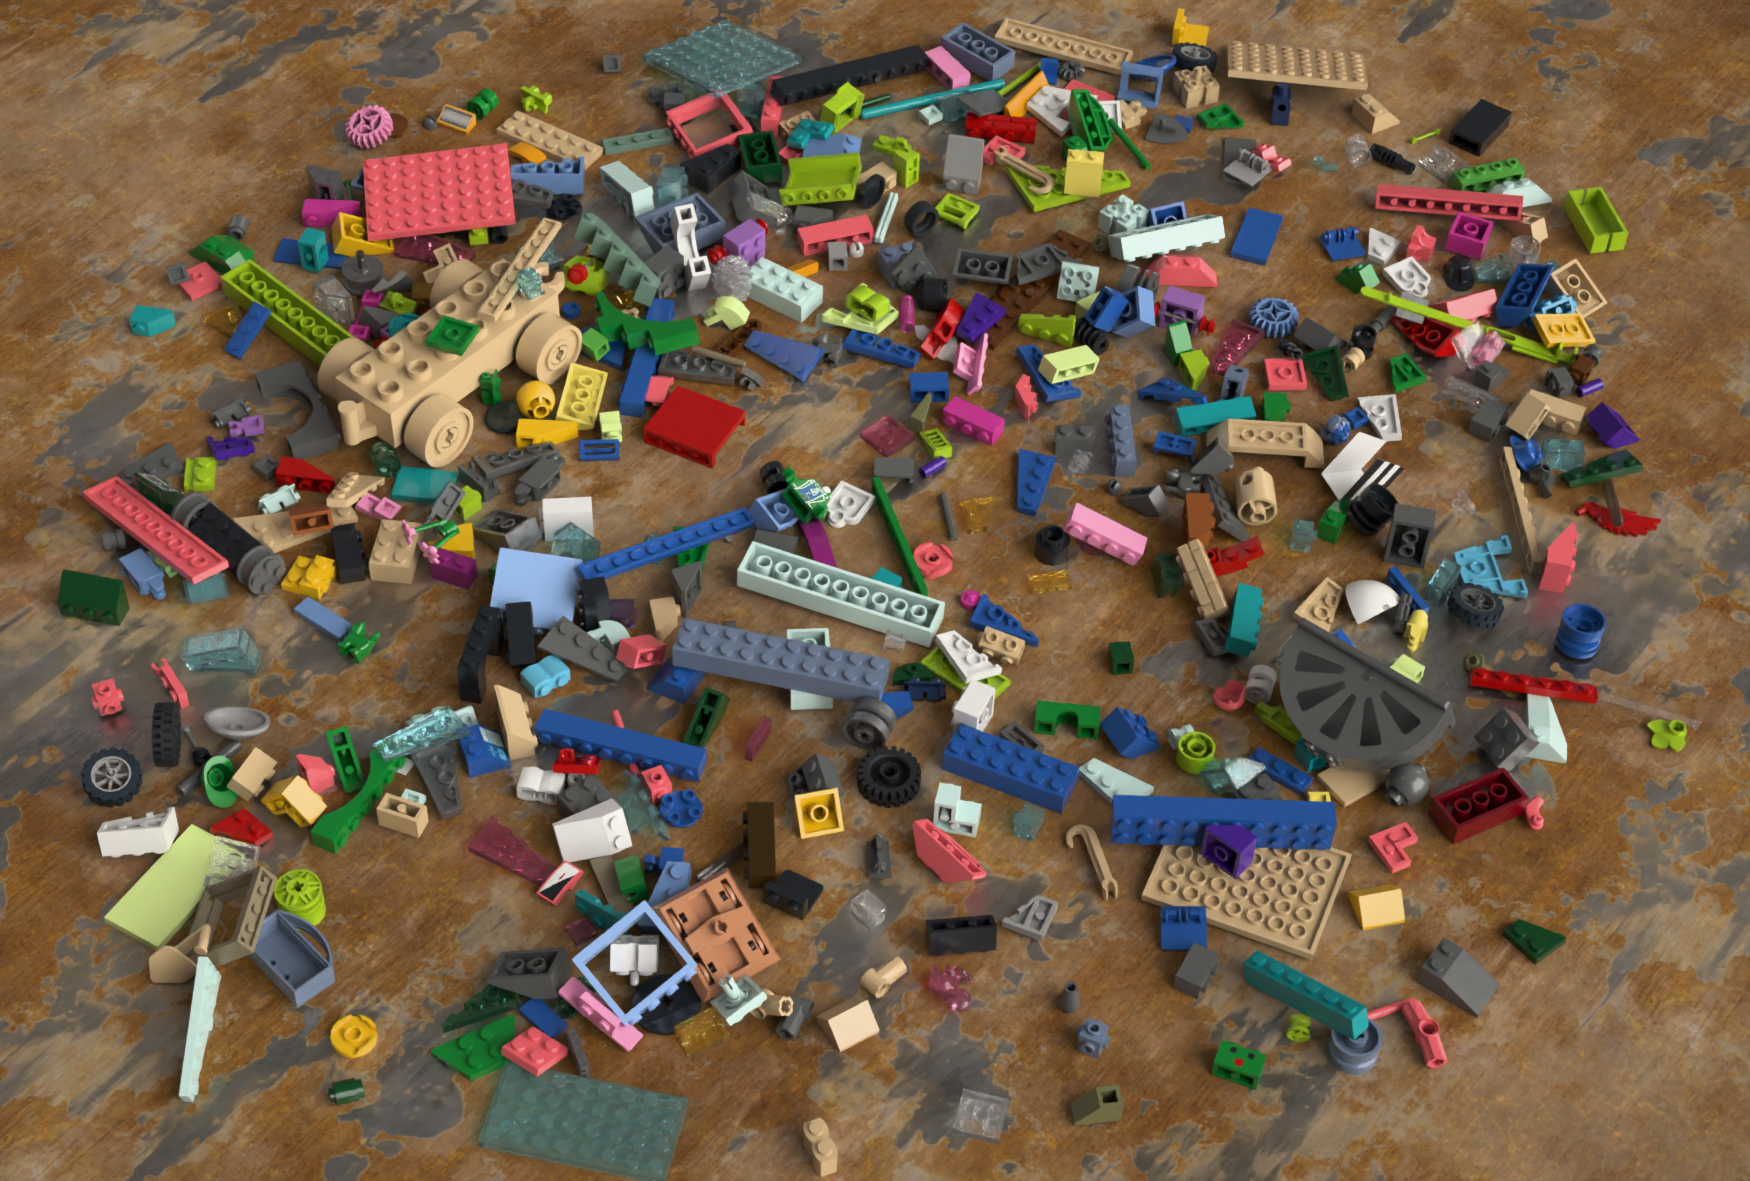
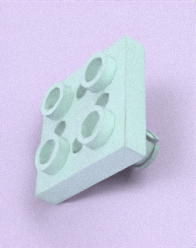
[1057,261,1100,302]
[710,974,768,1026]

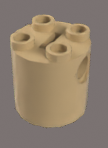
[1234,467,1278,525]

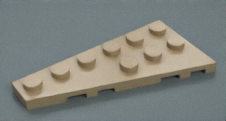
[232,506,358,553]

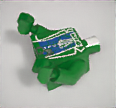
[781,466,831,524]

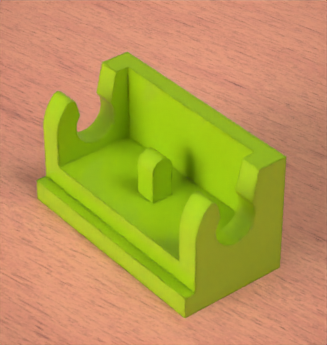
[893,147,920,189]

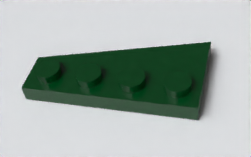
[1561,449,1643,488]

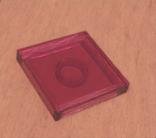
[860,415,915,458]

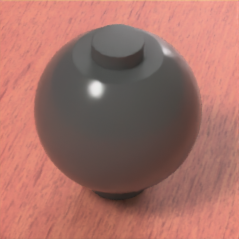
[1385,762,1429,807]

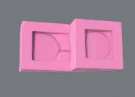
[355,493,402,520]

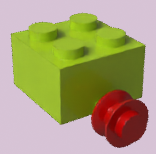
[563,254,611,295]

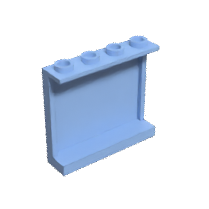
[490,548,583,635]

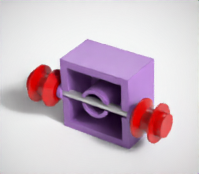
[707,218,768,274]
[1154,286,1216,337]

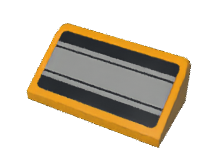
[437,104,476,134]

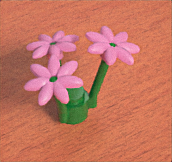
[401,518,460,564]

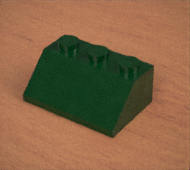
[738,130,783,183]
[57,569,130,626]

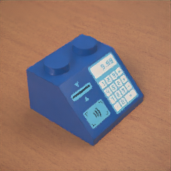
[456,724,512,778]

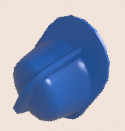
[1509,436,1542,472]

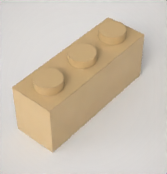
[1529,389,1587,435]

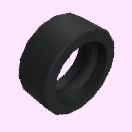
[904,201,939,237]

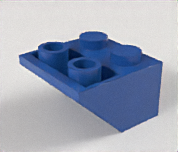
[1100,707,1161,759]

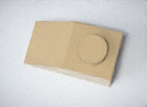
[649,596,681,642]

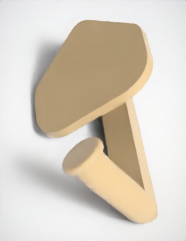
[149,923,211,983]

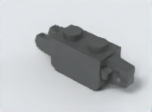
[514,454,566,506]

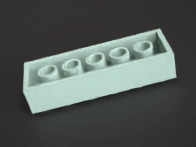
[1108,214,1225,262]

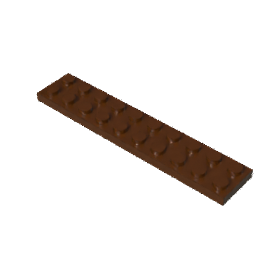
[975,229,1091,350]

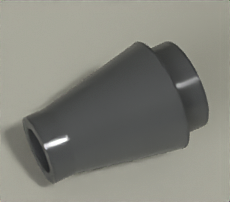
[1058,981,1081,1013]

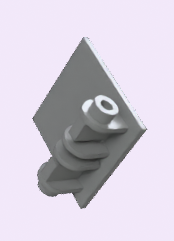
[1223,149,1272,187]

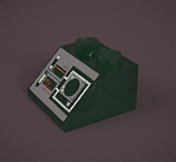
[133,472,184,516]

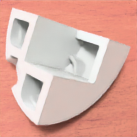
[1346,580,1400,624]

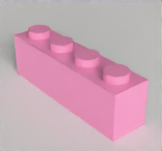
[1063,502,1147,566]

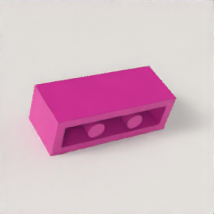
[942,396,1005,446]

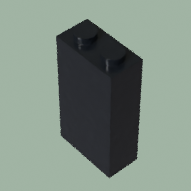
[1449,99,1512,157]

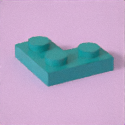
[786,119,834,149]

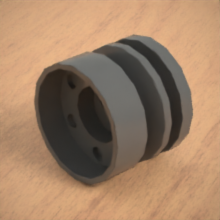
[1118,264,1160,300]

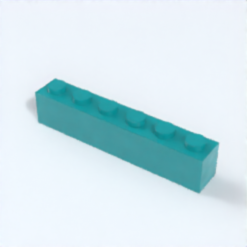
[1243,950,1369,1040]

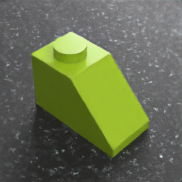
[1178,350,1209,391]

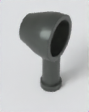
[1528,463,1552,499]

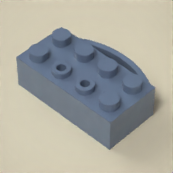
[240,910,335,1008]

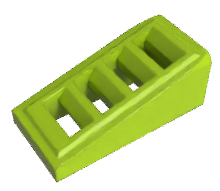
[919,428,952,460]

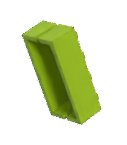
[1564,187,1628,254]

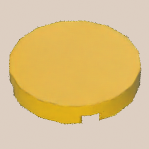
[330,1014,378,1058]

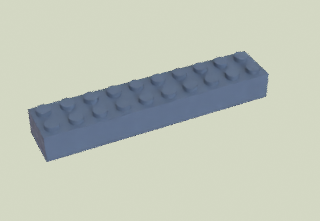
[672,618,890,702]

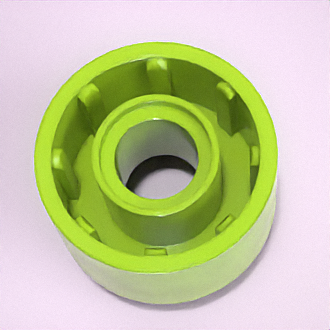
[1176,731,1215,775]

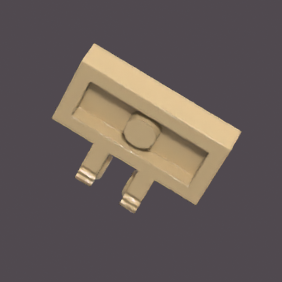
[1120,100,1147,129]

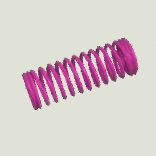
[899,296,915,333]

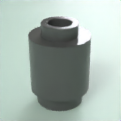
[227,215,249,241]

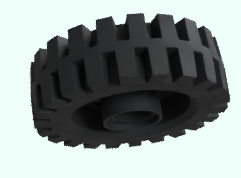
[151,702,181,767]
[857,746,921,808]

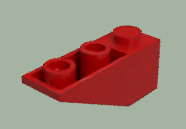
[275,456,336,494]

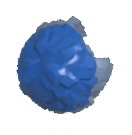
[1320,414,1351,446]

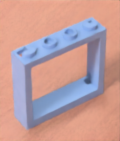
[571,900,698,1027]

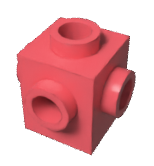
[91,678,124,716]

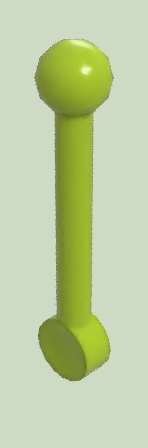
[1410,128,1441,144]

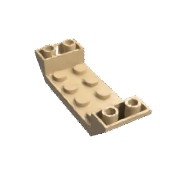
[1206,419,1324,469]

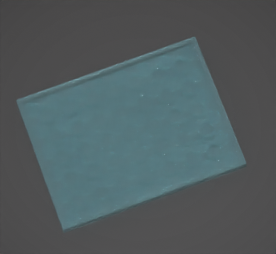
[642,20,802,99]

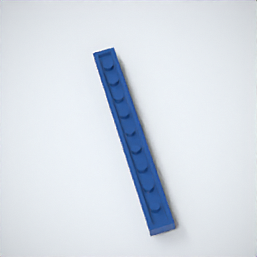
[576,507,755,580]

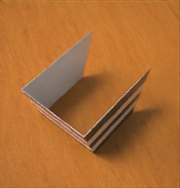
[1321,432,1405,501]

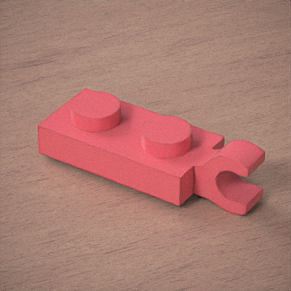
[151,659,189,709]

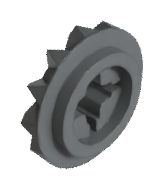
[1057,61,1085,80]

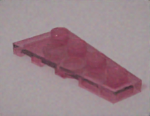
[468,816,555,886]

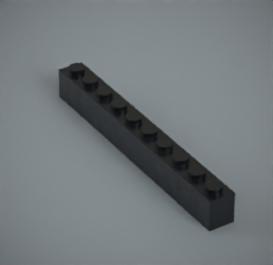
[770,45,929,106]

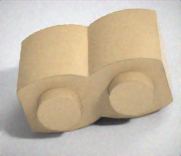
[803,1118,838,1177]

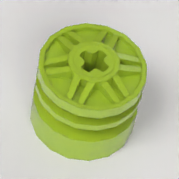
[273,869,326,930]

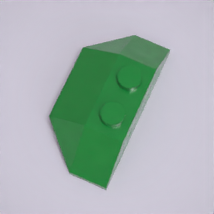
[1068,89,1113,151]
[189,235,254,275]

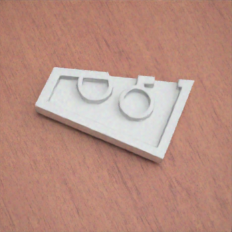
[1357,394,1402,442]
[935,630,1002,684]

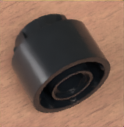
[917,278,948,310]
[1034,525,1070,566]

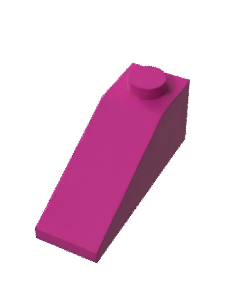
[302,199,362,228]

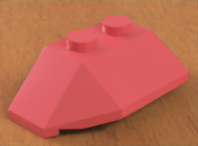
[1143,253,1217,288]
[912,819,987,883]

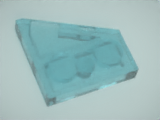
[1473,252,1513,284]

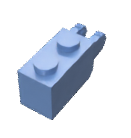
[119,548,166,600]

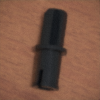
[1278,339,1303,360]

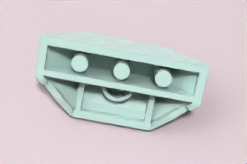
[1485,178,1552,207]

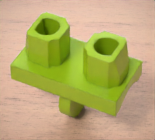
[520,85,552,114]
[379,291,418,314]

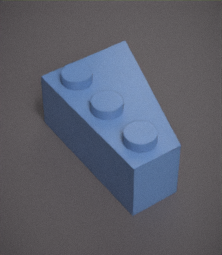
[637,861,691,936]

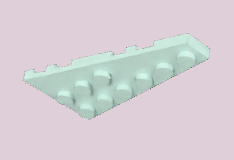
[179,957,221,1102]

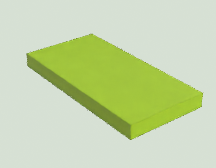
[919,646,1011,700]

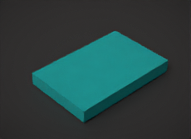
[391,466,459,503]

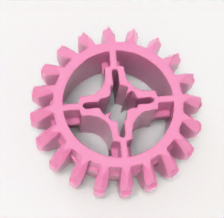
[345,105,393,150]

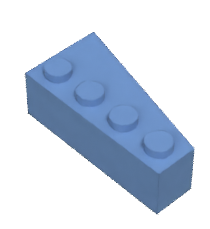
[510,156,585,195]

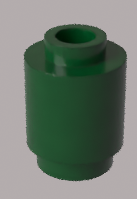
[328,1077,365,1106]

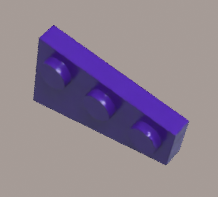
[956,292,1006,343]

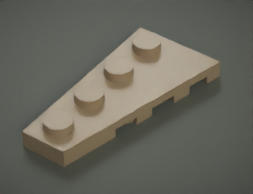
[327,472,385,508]

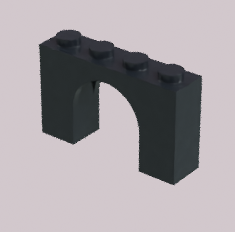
[457,605,504,704]

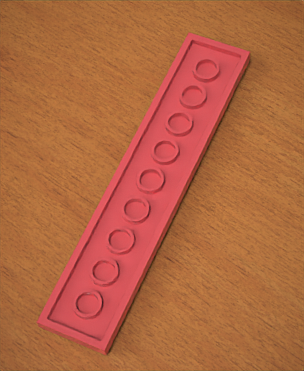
[82,476,229,585]

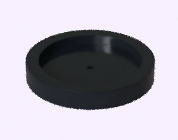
[859,174,886,209]

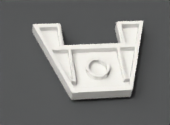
[1026,86,1097,137]

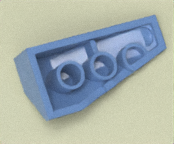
[748,489,800,531]

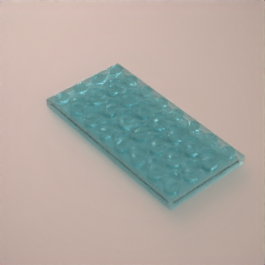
[478,1061,689,1181]

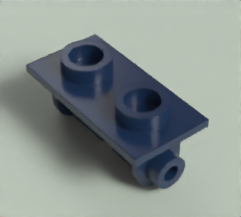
[904,678,947,701]

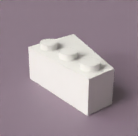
[97,807,179,858]

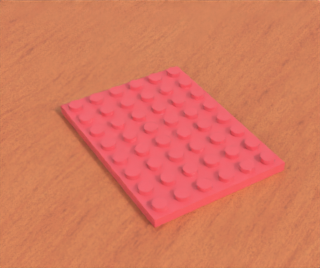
[363,143,516,241]

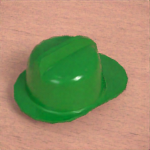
[200,756,237,808]

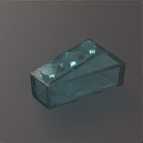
[181,627,261,673]

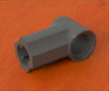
[776,993,814,1041]

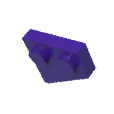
[206,436,255,460]

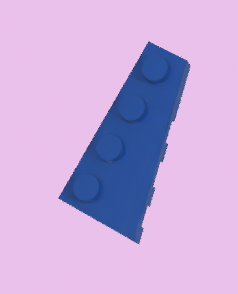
[843,329,921,369]
[743,330,824,382]
[1017,449,1057,517]

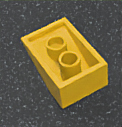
[331,212,394,257]

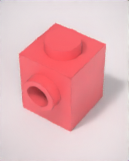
[641,765,672,804]

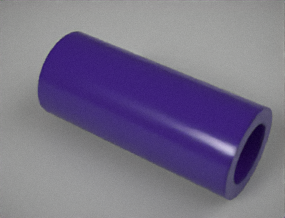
[1575,378,1604,398]
[918,456,947,479]

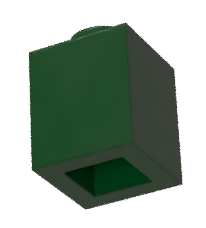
[1108,641,1134,675]

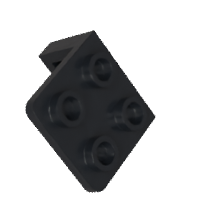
[764,870,823,920]

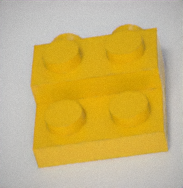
[281,555,338,600]

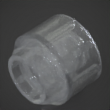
[1507,235,1542,270]

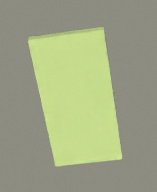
[104,824,245,950]

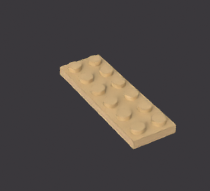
[496,111,604,170]

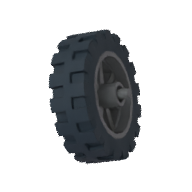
[1447,583,1504,629]

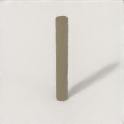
[691,345,746,368]

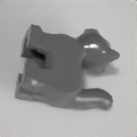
[813,331,844,368]
[1163,468,1201,498]

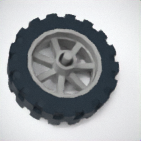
[1172,42,1218,73]
[81,747,142,807]

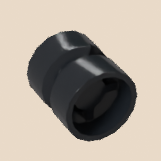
[1348,324,1377,360]
[759,461,788,495]

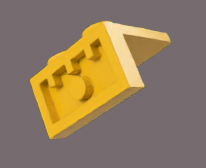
[1172,8,1209,47]

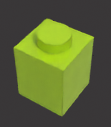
[454,485,482,521]

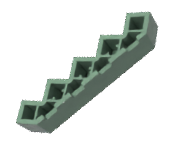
[574,212,660,307]

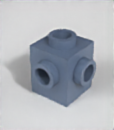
[1075,1017,1111,1059]

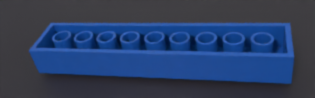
[1109,795,1337,850]

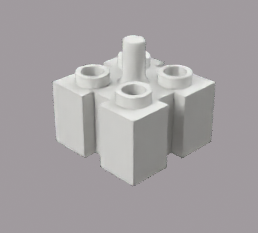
[610,935,659,986]

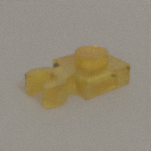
[617,290,646,317]

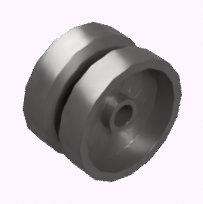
[842,697,897,751]

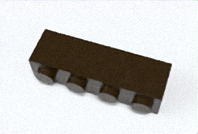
[743,802,776,888]

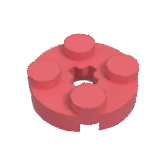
[913,542,953,580]

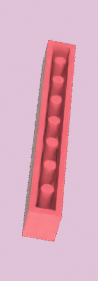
[1375,184,1523,221]

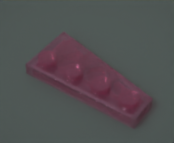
[393,234,476,264]
[1209,319,1265,377]

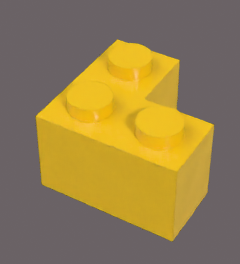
[260,775,327,828]

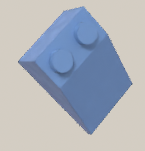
[802,134,862,157]

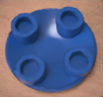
[659,789,703,828]

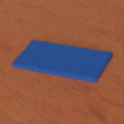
[274,238,348,270]

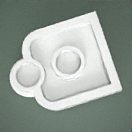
[1382,256,1431,298]
[827,481,876,528]

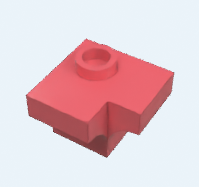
[1405,225,1436,262]

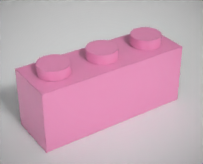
[925,46,971,90]

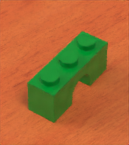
[1034,700,1101,740]

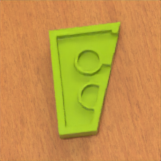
[1018,314,1076,347]

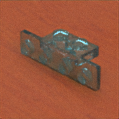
[616,769,670,841]

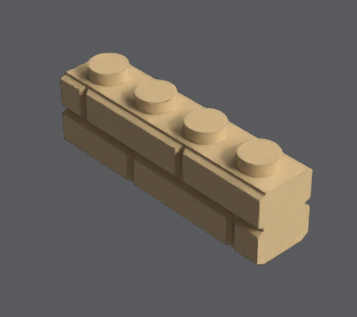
[1176,538,1231,620]

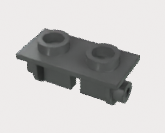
[648,84,683,104]
[210,397,252,429]
[866,833,892,879]

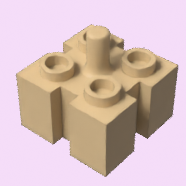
[1172,66,1220,109]

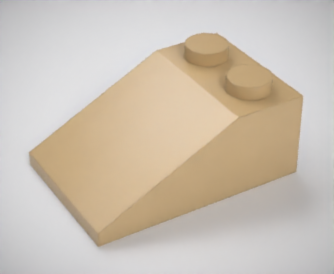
[1544,258,1607,318]

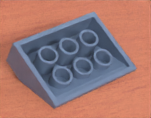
[635,192,726,254]

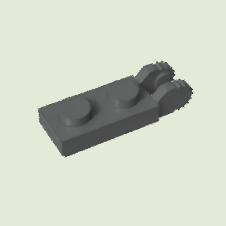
[421,481,466,535]

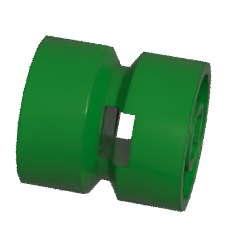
[466,88,499,120]

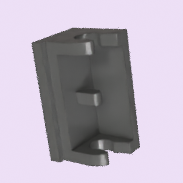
[874,457,914,483]
[458,461,500,502]

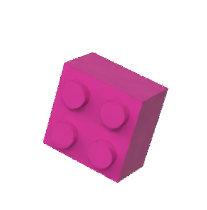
[1445,212,1494,260]

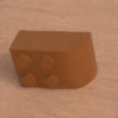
[1181,493,1215,551]

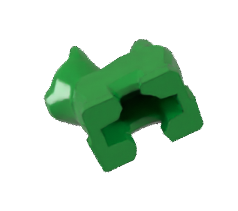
[337,621,381,665]

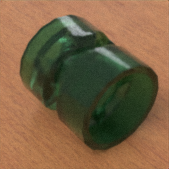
[369,442,401,478]

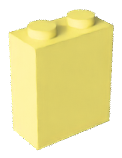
[1064,149,1104,197]

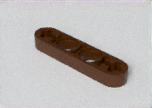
[710,319,761,361]

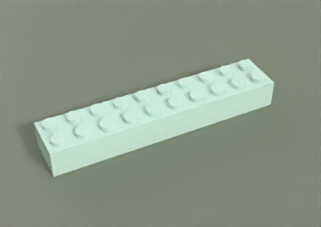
[737,541,945,648]

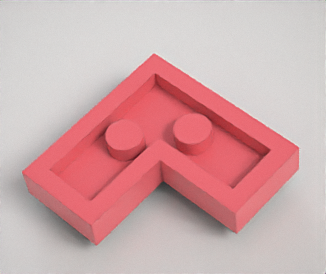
[983,135,1026,165]
[1368,822,1418,874]

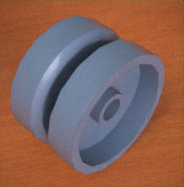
[1326,1018,1383,1075]

